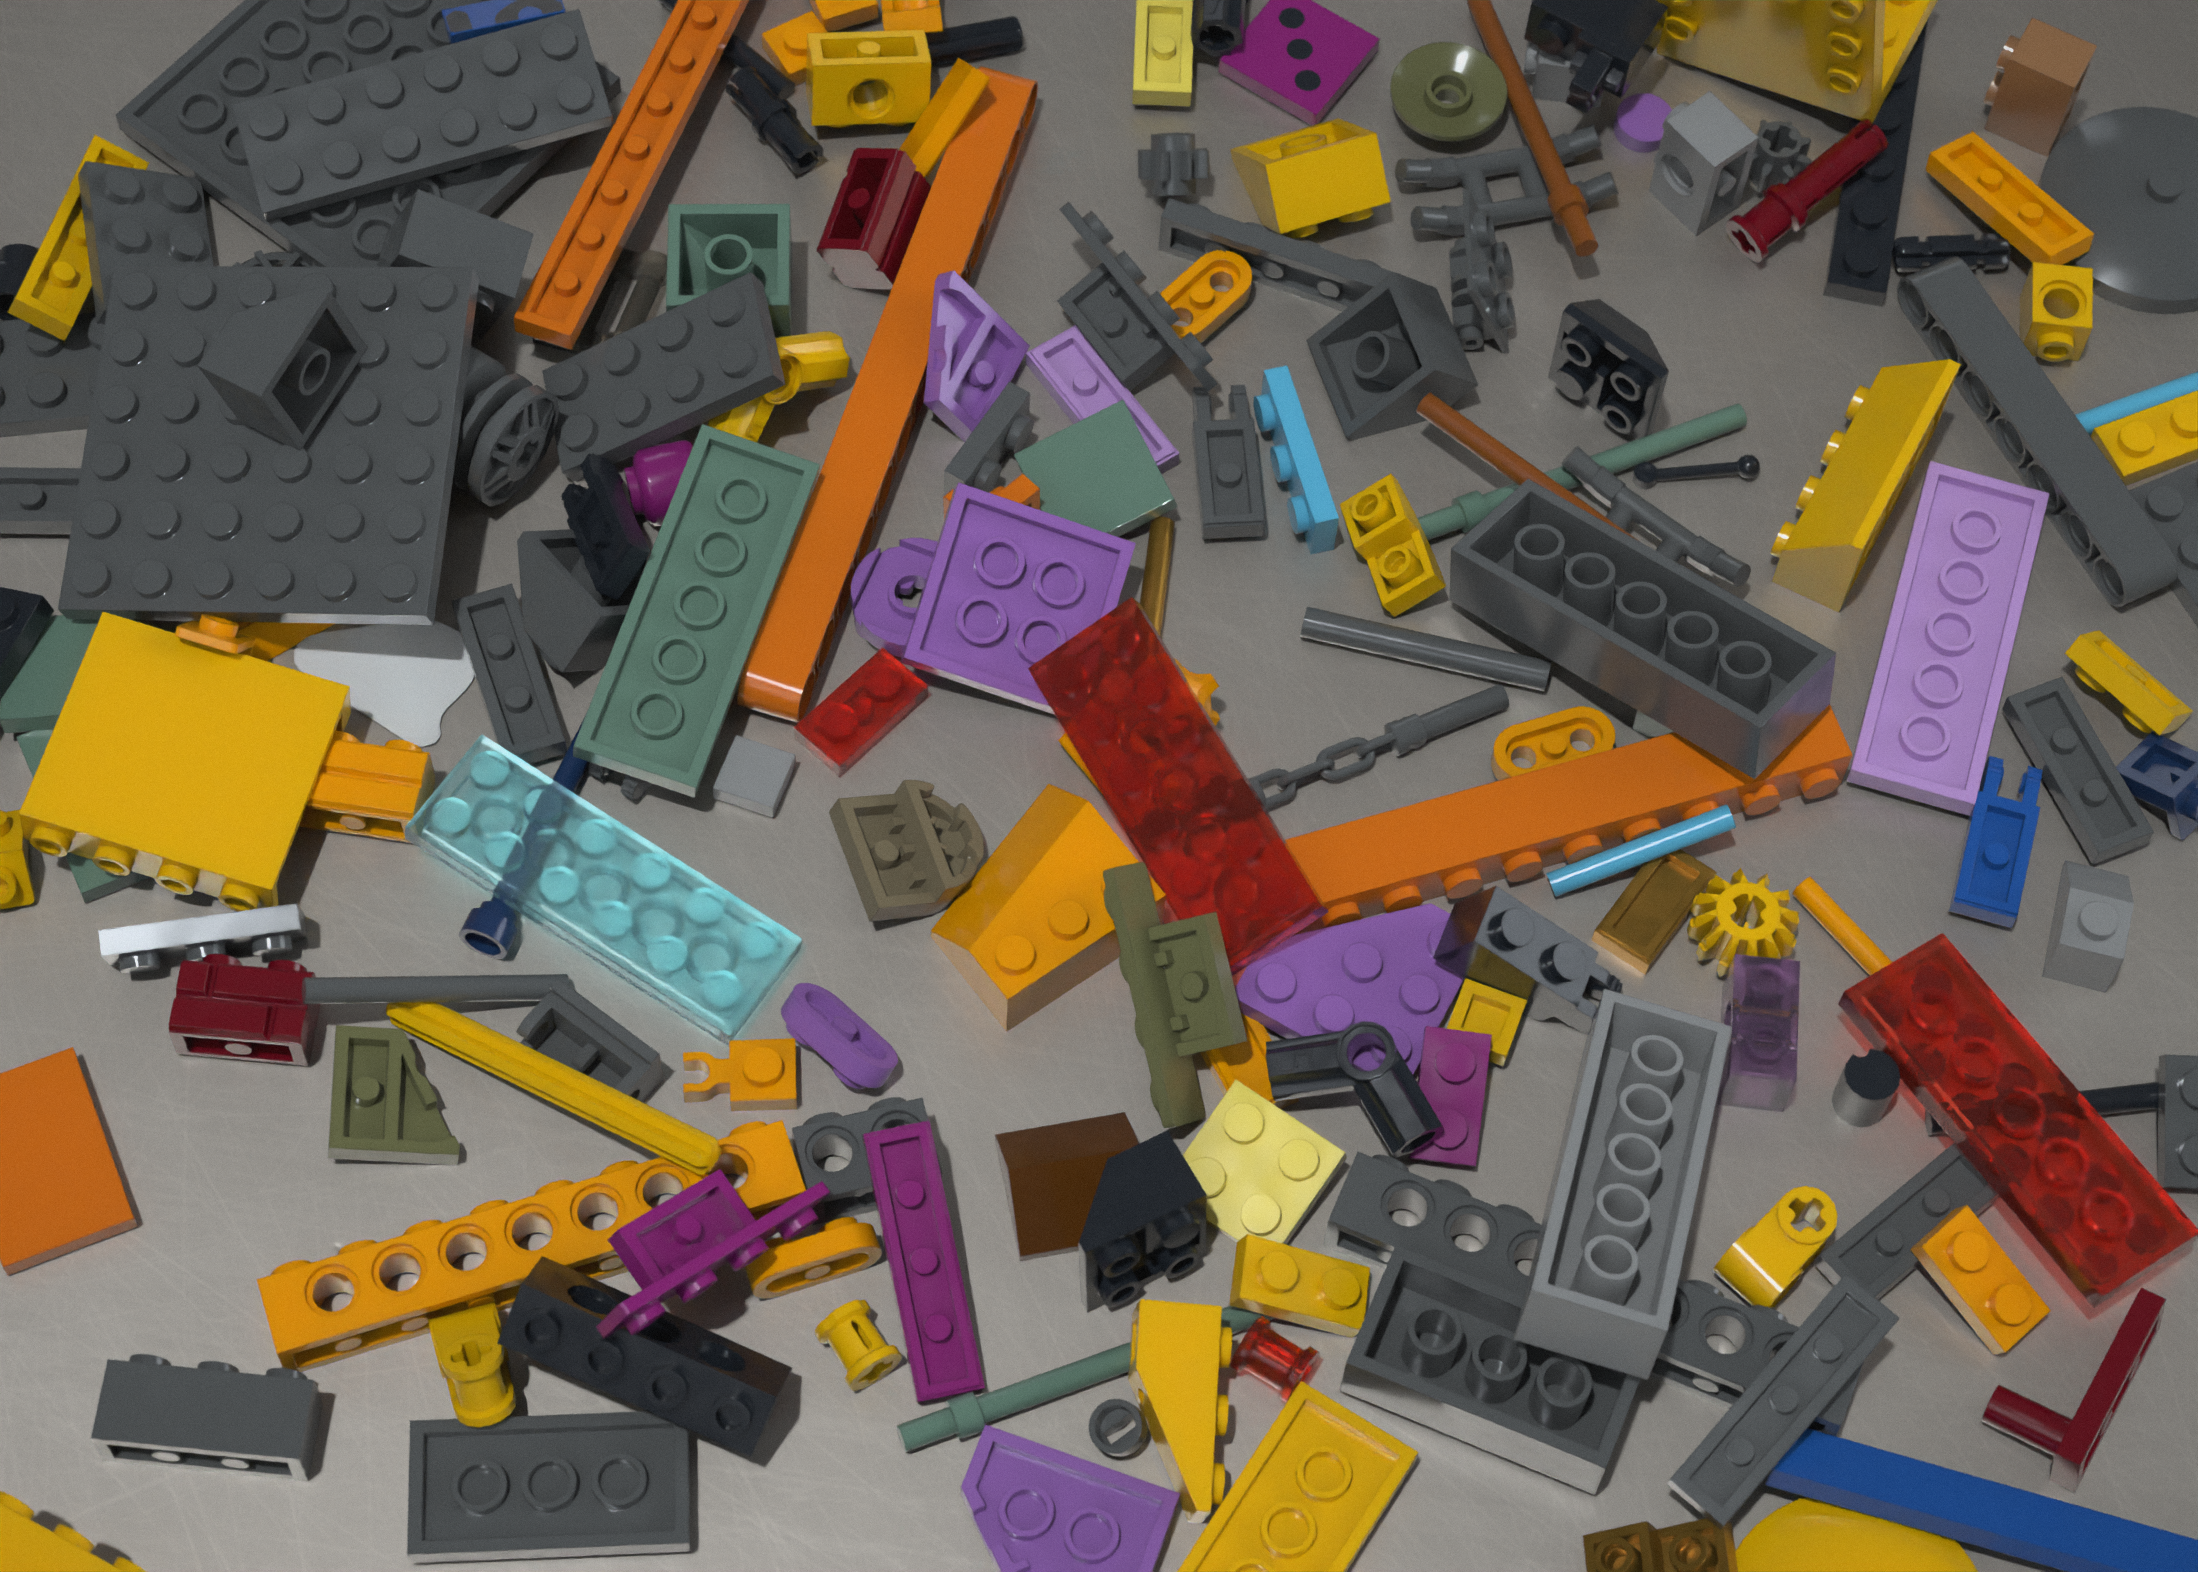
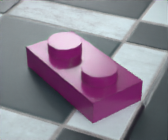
[1408,1026,1492,1167]

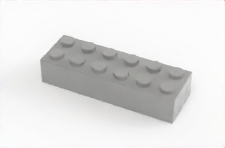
[1513,989,1732,1380]

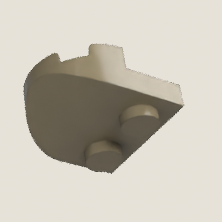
[829,780,984,922]

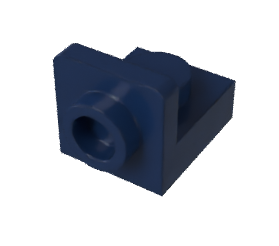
[2116,731,2198,840]

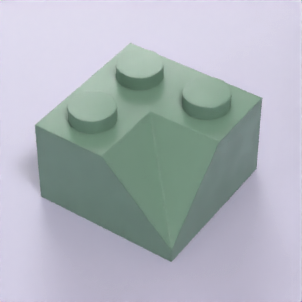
[666,204,792,338]

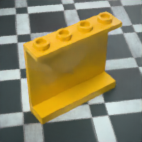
[19,612,351,911]

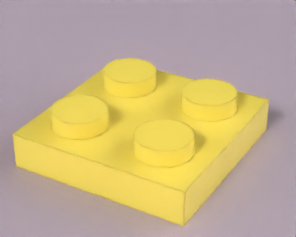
[1183,1080,1347,1245]

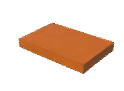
[0,1047,138,1276]

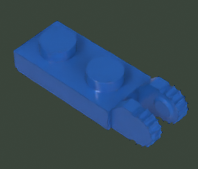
[1949,756,2043,928]

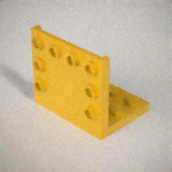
[1656,0,1938,123]

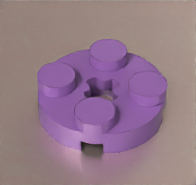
[851,537,937,657]

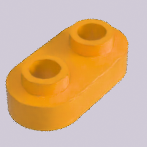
[1160,250,1252,343]
[1491,706,1615,780]
[745,1217,882,1298]

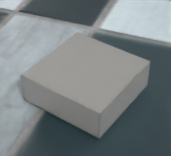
[713,735,796,818]

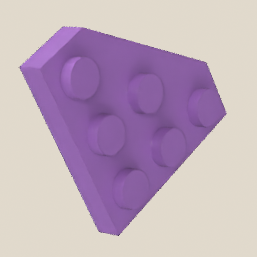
[1235,903,1464,1074]
[961,1424,1180,1572]

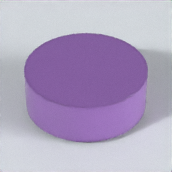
[1613,93,1672,153]

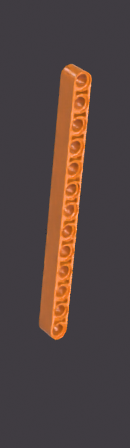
[737,66,1038,723]

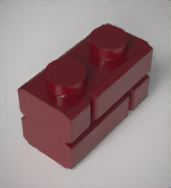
[816,148,931,290]
[168,954,321,1066]

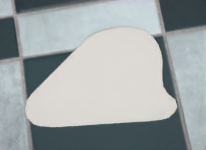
[294,621,475,747]

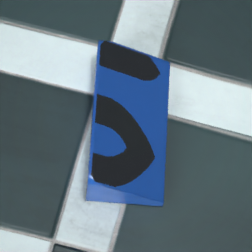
[441,0,566,44]

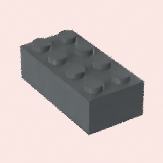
[1340,1244,1640,1495]

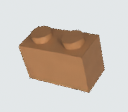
[1983,17,2097,158]

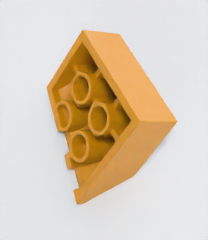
[930,784,1166,1032]

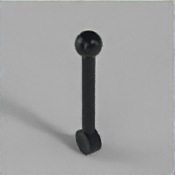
[1633,455,1760,489]

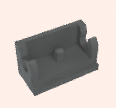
[516,978,663,1102]

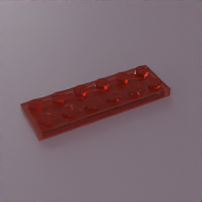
[1028,597,1329,976]
[1838,933,2198,1308]

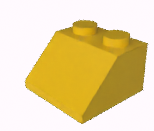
[1230,118,1391,238]

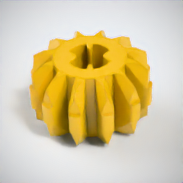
[1687,868,1799,983]

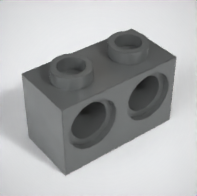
[792,1097,942,1226]

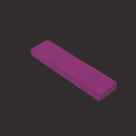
[862,1120,985,1403]

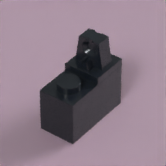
[1524,0,1668,114]

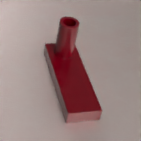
[1982,1288,2166,1493]

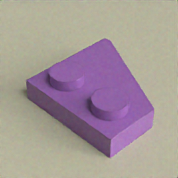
[924,270,1030,442]

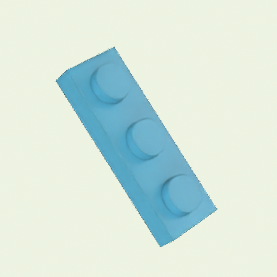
[1253,365,1339,555]

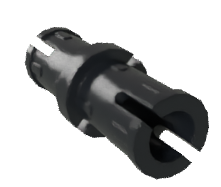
[726,66,824,174]

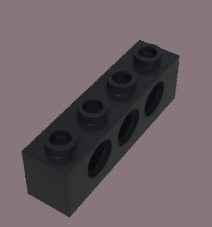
[497,1256,792,1457]

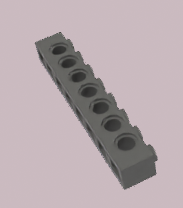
[1323,1152,1864,1436]

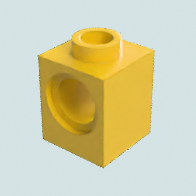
[2019,262,2093,362]

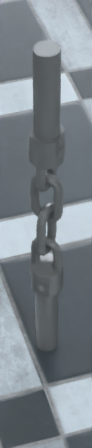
[1139,684,1509,850]

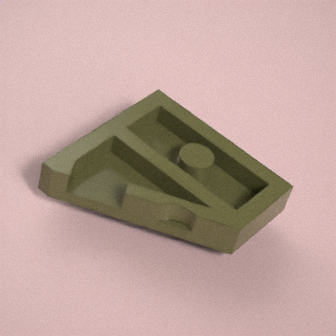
[328,1025,460,1165]

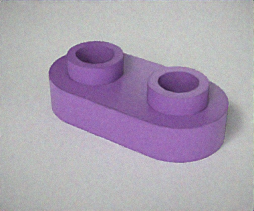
[781,983,898,1089]

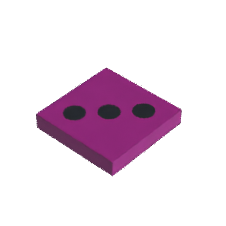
[1218,0,1380,126]

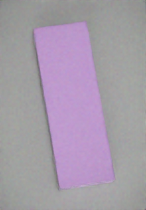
[1026,325,1180,474]

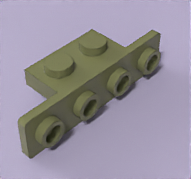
[1103,862,1247,1129]

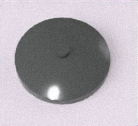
[2038,107,2198,314]

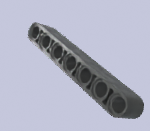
[1897,257,2178,607]

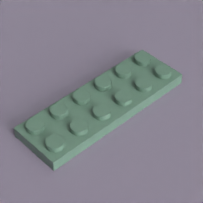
[573,424,820,798]

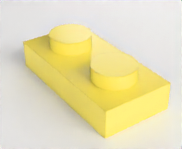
[1132,0,1193,107]

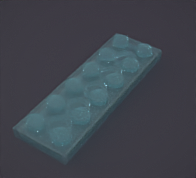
[405,734,802,1046]

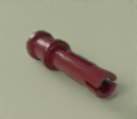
[1726,118,1888,263]

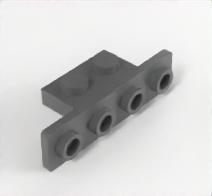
[1057,202,1218,392]

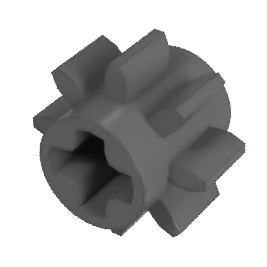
[1748,119,1812,192]
[1138,133,1209,196]

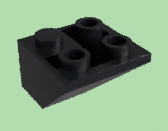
[1548,299,1669,439]
[1079,1130,1207,1313]

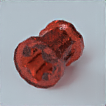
[1230,1316,1320,1403]

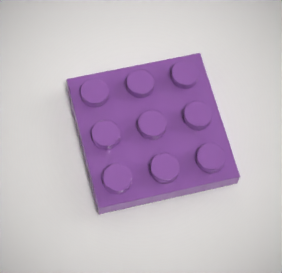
[900,482,1136,721]

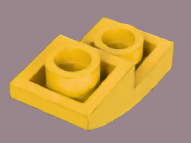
[1339,473,1447,617]

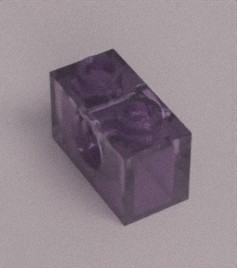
[1718,954,1800,1112]

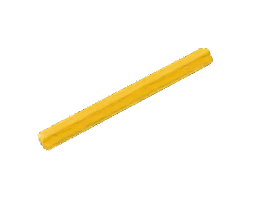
[385,1002,722,1175]

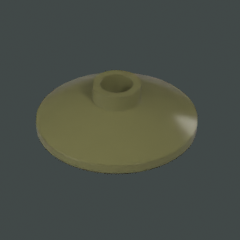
[1390,42,1507,141]

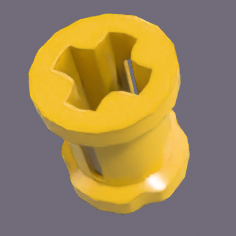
[815,1300,902,1391]

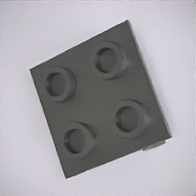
[1449,189,1516,353]

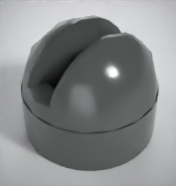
[1089,1399,1147,1457]

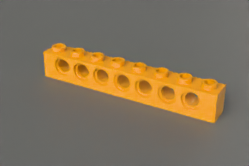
[257,1120,806,1372]

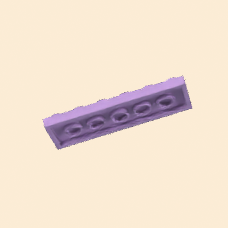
[1847,461,2050,816]

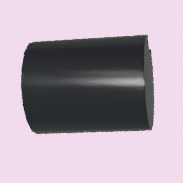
[1832,1049,1900,1128]

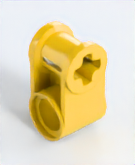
[1713,1186,1838,1309]
[428,1302,516,1427]

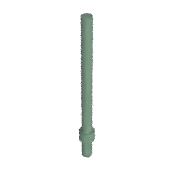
[1417,403,1747,540]
[896,1306,1275,1452]

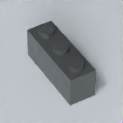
[91,1354,323,1482]

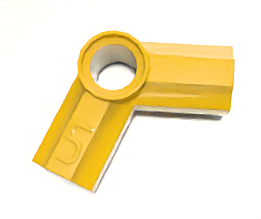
[707,331,850,443]

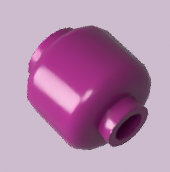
[624,440,693,526]

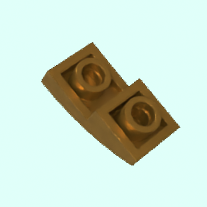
[1583,1518,1738,1572]

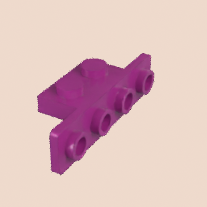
[596,1169,830,1338]

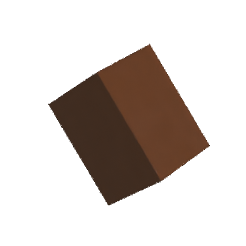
[995,1112,1139,1261]

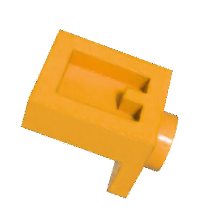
[881,0,943,33]

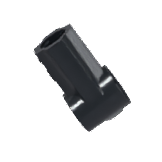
[1266,1021,1444,1158]

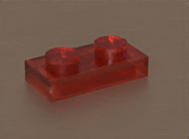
[794,647,928,777]

